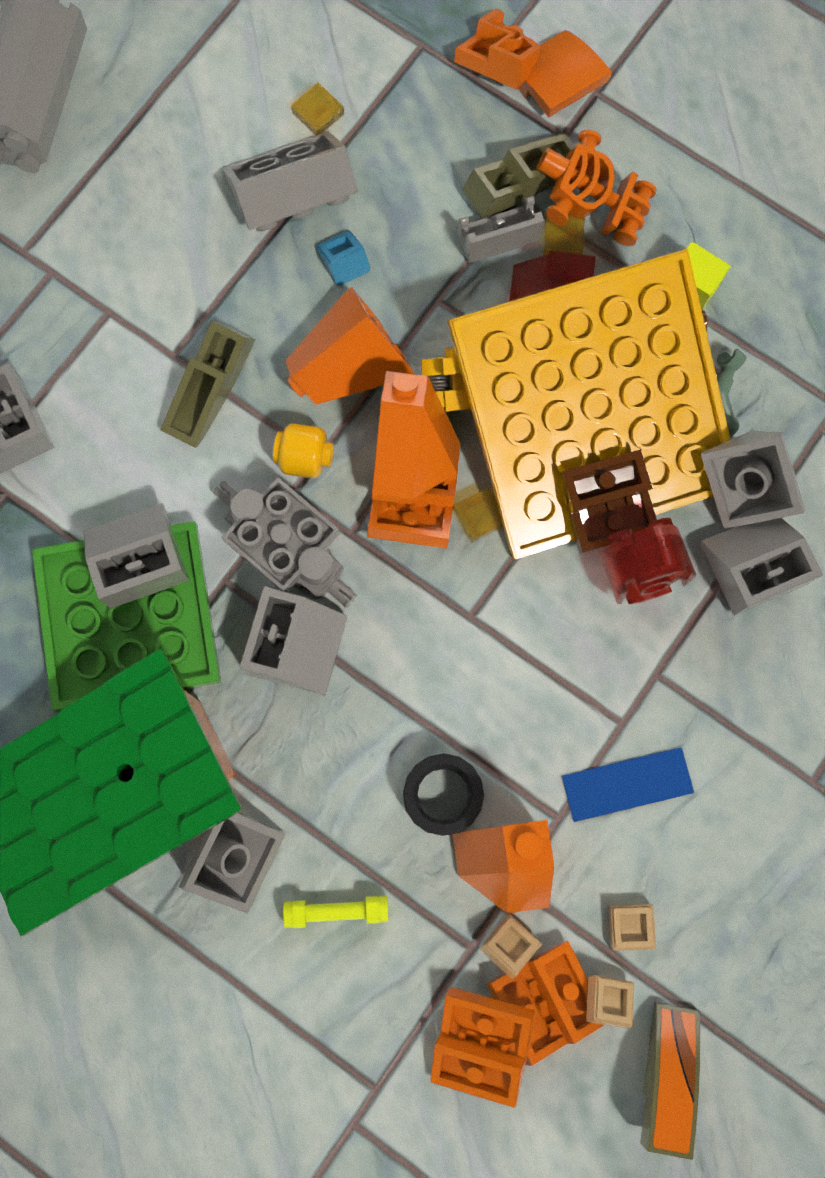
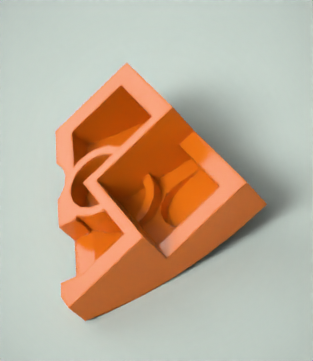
[454,9,541,90]

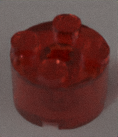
[600,517,696,604]

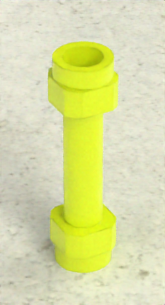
[283,896,388,928]

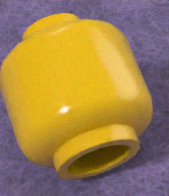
[273,423,334,478]

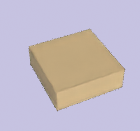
[608,904,656,951]
[480,914,542,979]
[586,975,634,1028]

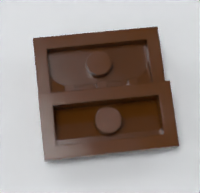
[561,449,660,554]

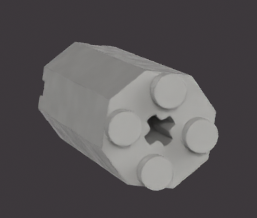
[0,0,87,173]

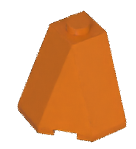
[285,287,414,405]
[372,371,461,505]
[452,820,554,914]

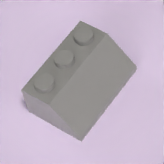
[223,131,358,231]

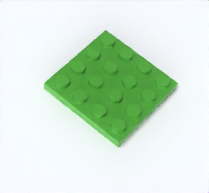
[32,521,222,712]

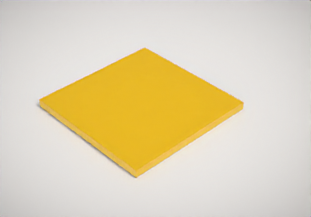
[447,249,731,559]

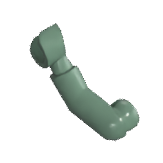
[717,349,747,437]

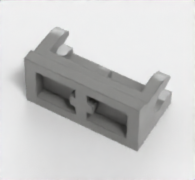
[456,196,545,264]

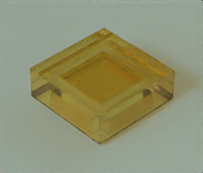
[291,83,344,135]
[543,216,585,259]
[453,487,503,543]

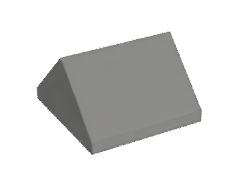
[701,431,805,529]
[179,812,285,914]

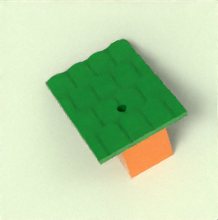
[0,648,243,937]

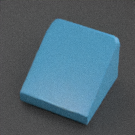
[316,230,370,286]

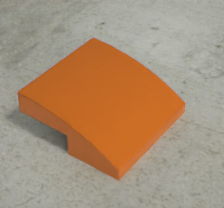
[518,30,612,118]
[367,467,459,549]
[486,941,604,1066]
[430,986,535,1108]

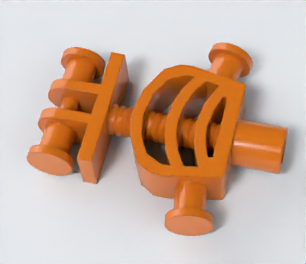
[536,130,657,246]

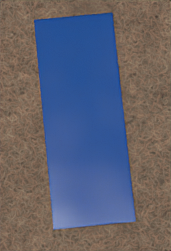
[562,747,694,822]

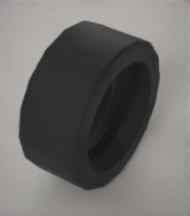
[403,753,484,836]

